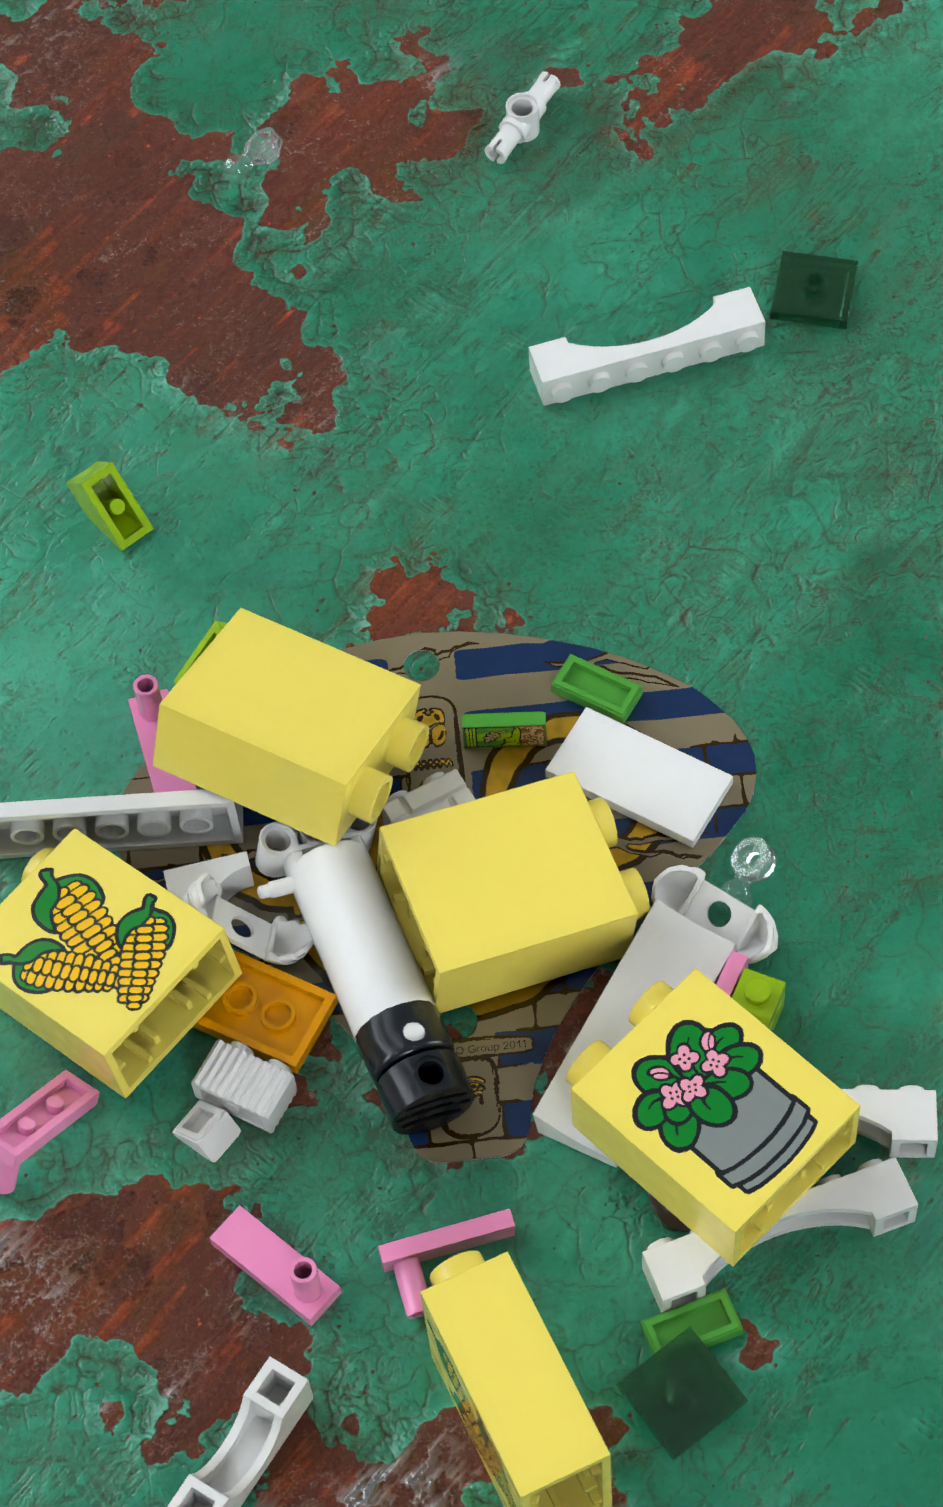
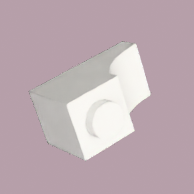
[163,851,255,901]

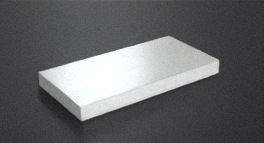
[545,707,733,848]

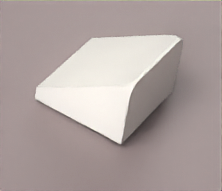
[172,1100,241,1162]

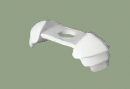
[651,865,778,964]
[182,872,314,965]

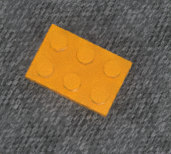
[193,950,338,1074]

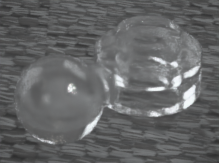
[222,127,283,184]
[719,837,776,912]

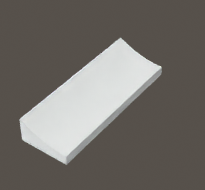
[0,789,244,859]
[533,899,737,1168]

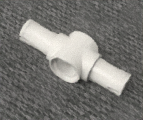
[485,72,561,164]

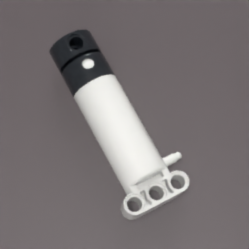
[255,818,475,1135]

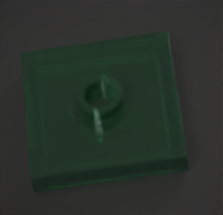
[770,251,859,329]
[616,1326,748,1460]

